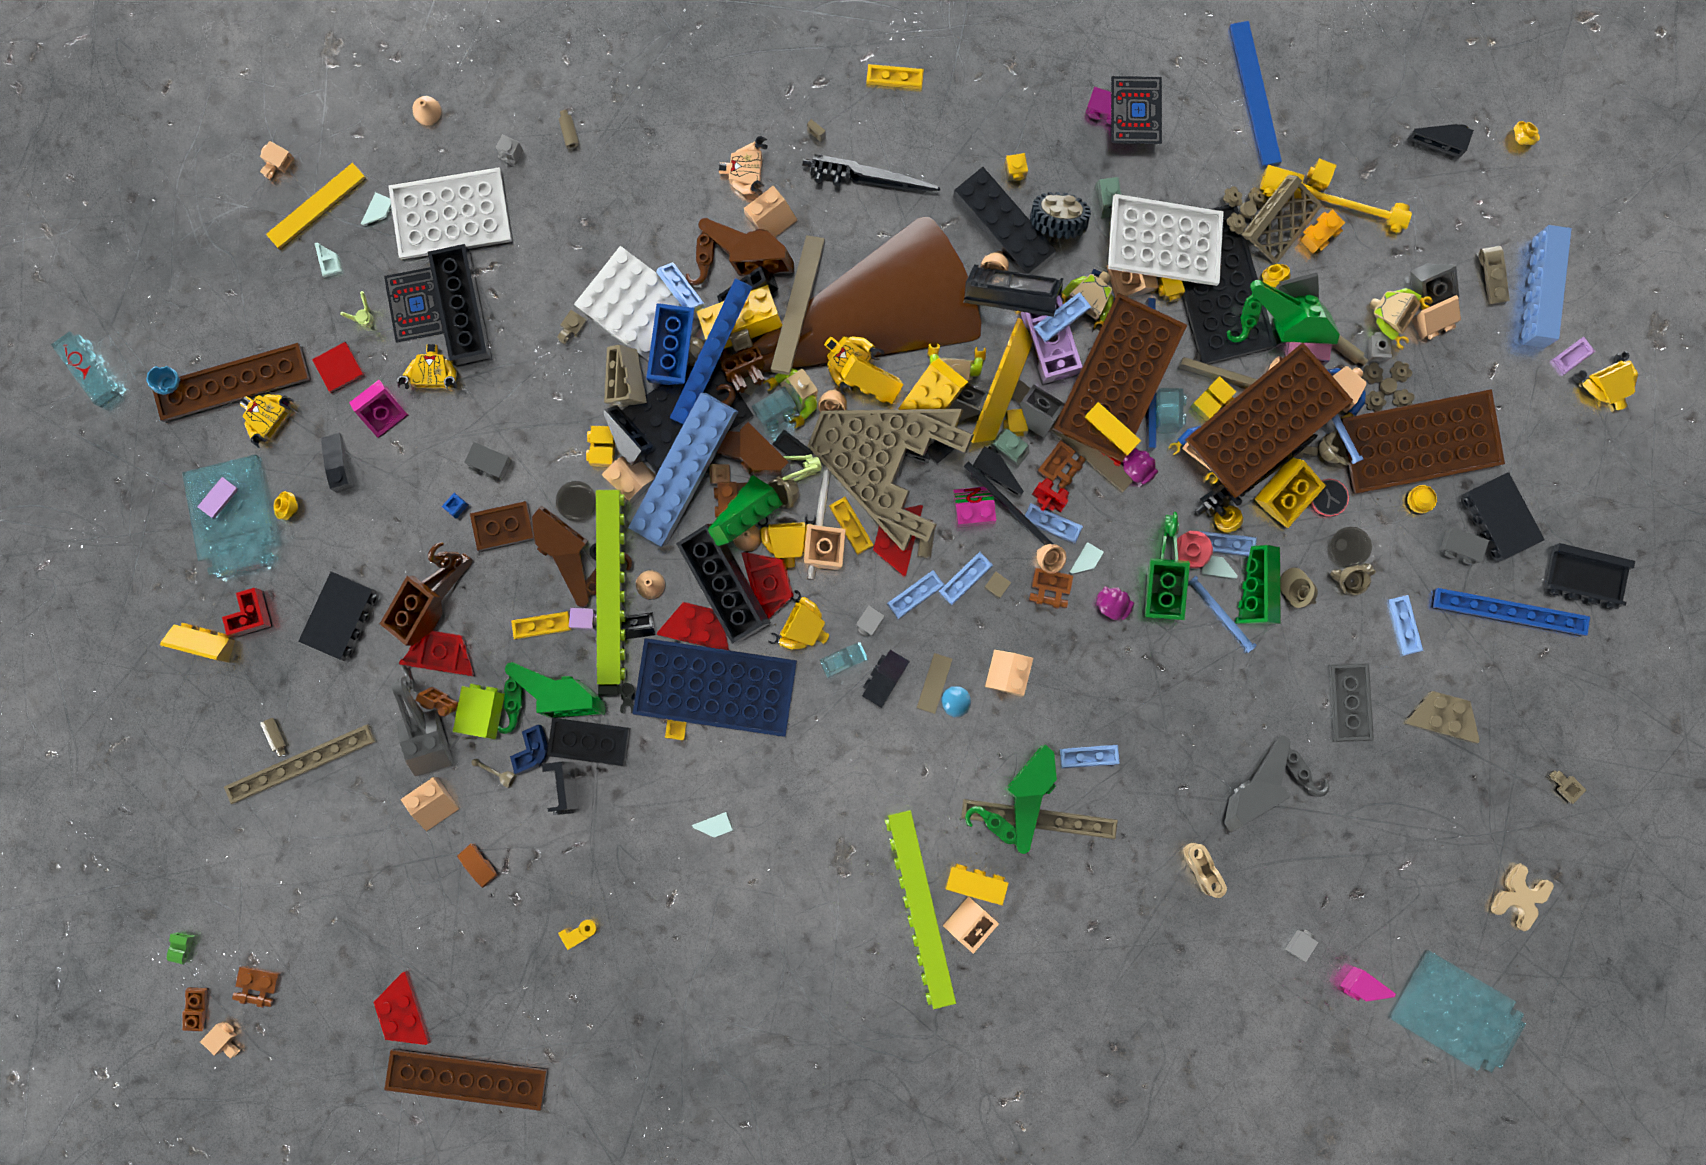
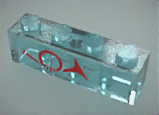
[51,331,120,408]

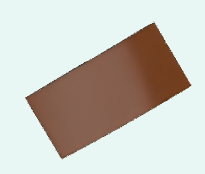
[457,843,497,888]
[182,987,208,1031]

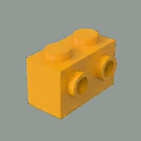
[1300,209,1345,254]

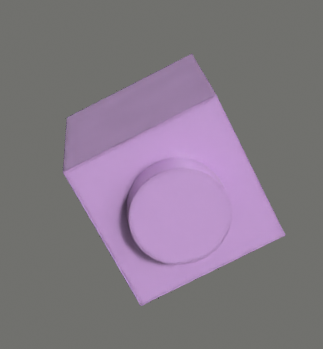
[569,608,597,630]

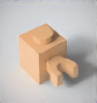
[260,141,294,180]
[200,1022,240,1059]

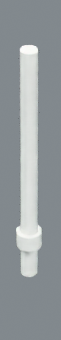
[807,466,831,580]

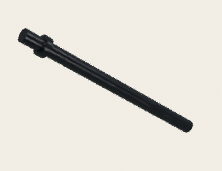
[963,461,1054,545]

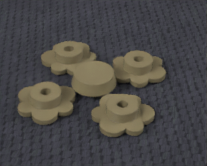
[1223,186,1267,235]
[1362,361,1415,412]

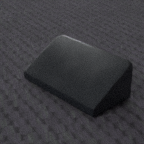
[622,612,656,640]

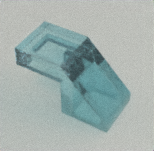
[820,642,868,677]

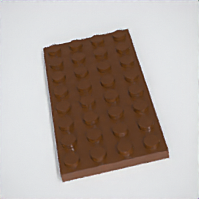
[1053,293,1187,462]
[1185,342,1353,498]
[1341,389,1505,494]

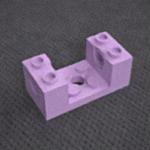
[1021,295,1082,384]

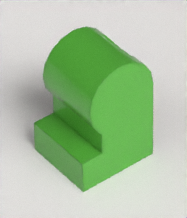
[167,932,194,965]

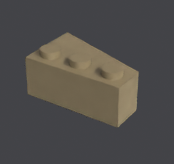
[604,345,647,407]

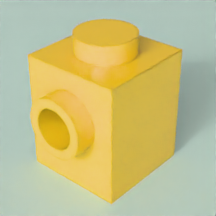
[1005,153,1028,181]
[1307,158,1337,191]
[1157,277,1185,302]
[1003,409,1028,438]

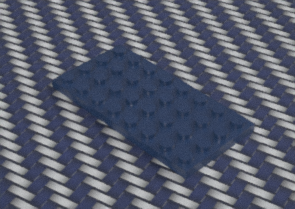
[633,638,797,737]

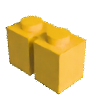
[1190,376,1236,422]
[586,426,616,467]

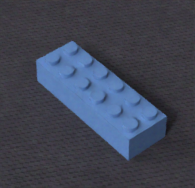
[1521,225,1572,348]

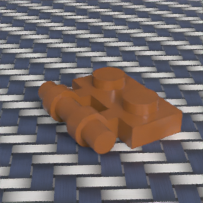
[1037,440,1086,489]
[1029,568,1073,608]
[415,687,458,716]
[232,966,280,1008]

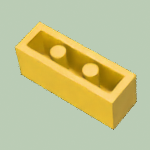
[840,354,904,404]
[945,864,1009,906]

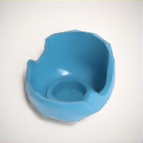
[146,366,180,395]
[942,686,971,717]

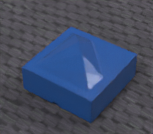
[442,493,469,519]

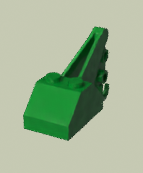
[1227,280,1340,344]
[1145,512,1190,620]
[498,662,605,734]
[965,745,1057,854]

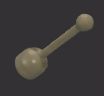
[471,759,516,788]

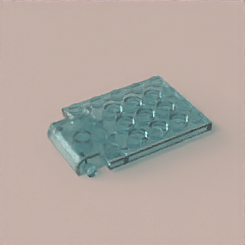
[182,454,275,579]
[1390,950,1526,1073]

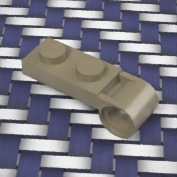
[1479,246,1510,304]

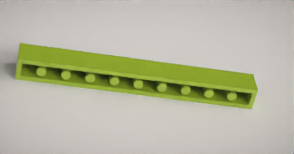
[596,490,626,684]
[885,810,956,1009]

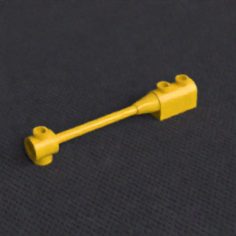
[1260,165,1412,233]

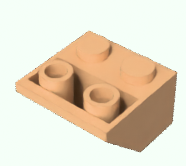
[943,896,999,954]

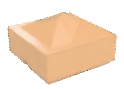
[709,464,730,484]

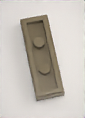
[917,653,952,714]

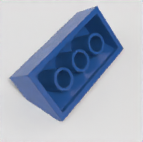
[646,303,695,385]

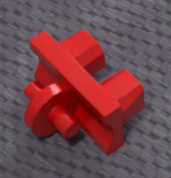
[1032,478,1069,512]

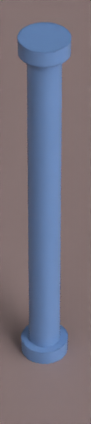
[1332,414,1363,464]
[1188,576,1257,653]

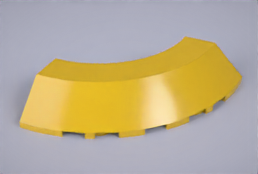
[971,318,1033,443]

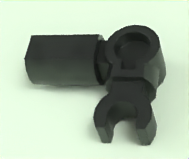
[598,683,635,713]

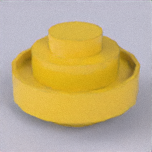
[1514,121,1540,146]
[1262,264,1291,287]
[1407,485,1437,514]
[274,491,298,520]
[1214,506,1244,532]

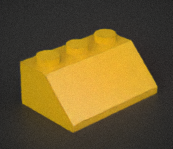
[1254,458,1326,528]
[160,623,235,663]

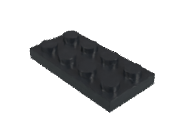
[547,718,630,766]

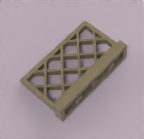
[1241,175,1323,264]

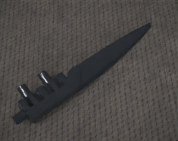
[802,154,941,191]
[1195,434,1318,517]

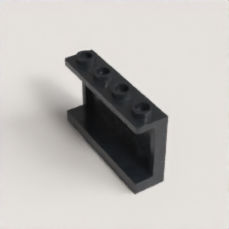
[1462,472,1545,562]
[1544,543,1635,609]
[298,571,377,661]
[542,761,579,815]

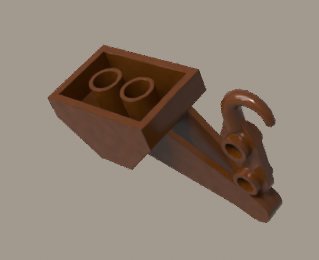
[686,218,794,285]
[716,384,790,476]
[532,506,632,607]
[380,542,473,646]

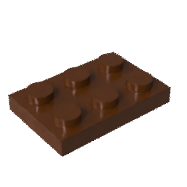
[470,501,534,551]

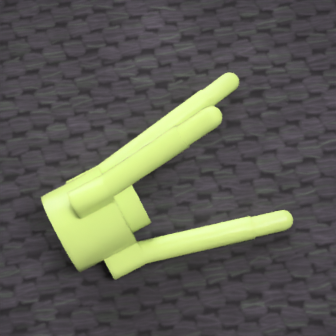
[340,291,373,328]
[782,454,822,482]

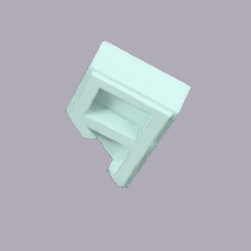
[361,192,391,226]
[315,243,342,278]
[1069,542,1104,574]
[1201,556,1238,579]
[692,812,733,837]

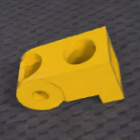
[558,919,598,950]

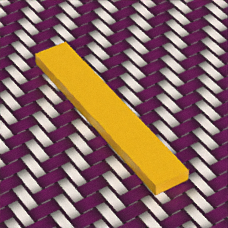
[266,162,366,250]

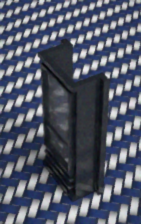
[964,264,1064,317]

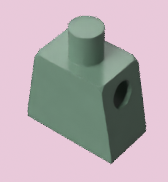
[1095,177,1121,218]
[990,429,1030,468]

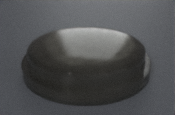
[556,481,596,521]
[1330,527,1372,567]

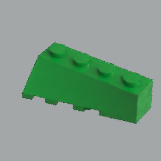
[708,475,783,546]
[1235,545,1281,625]

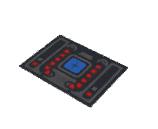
[1111,76,1162,144]
[384,267,444,343]

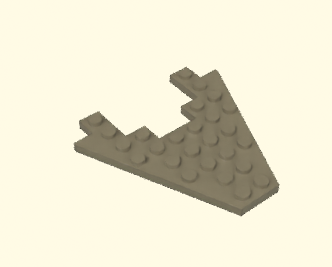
[808,409,974,551]

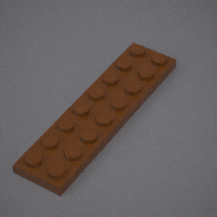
[153,343,310,422]
[384,1049,547,1111]

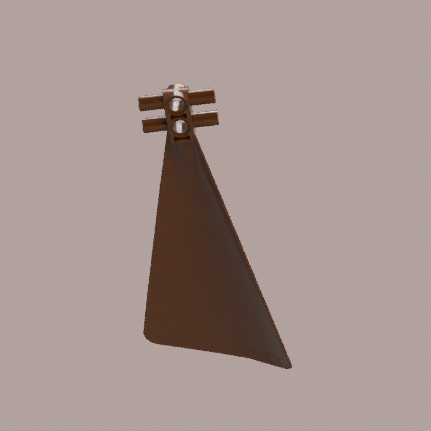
[719,217,981,393]

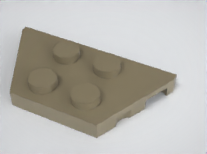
[1404,691,1480,743]

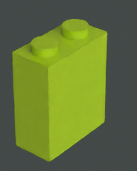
[453,684,505,739]

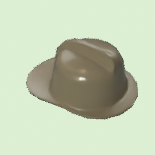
[1280,568,1318,608]

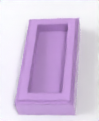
[1552,337,1596,375]
[197,477,239,519]

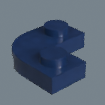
[510,724,547,775]

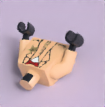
[719,136,768,195]

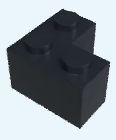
[862,649,910,708]

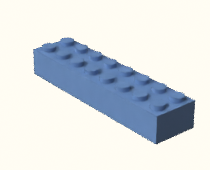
[628,393,738,547]

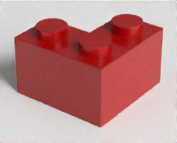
[222,588,271,637]

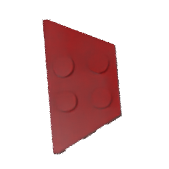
[873,505,923,577]
[741,552,794,619]
[657,602,729,650]
[399,631,474,676]
[373,971,430,1045]

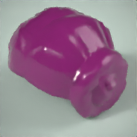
[1122,447,1158,485]
[1096,587,1135,620]

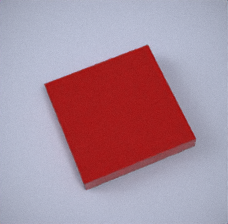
[312,342,364,393]

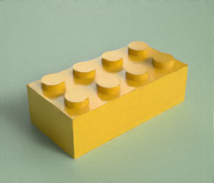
[697,285,782,349]
[898,358,968,410]

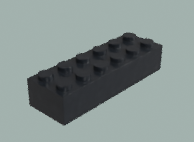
[953,167,1056,275]
[427,244,491,366]
[676,523,771,644]

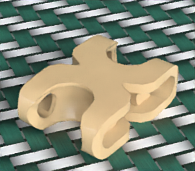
[1183,843,1227,898]
[1491,863,1554,931]

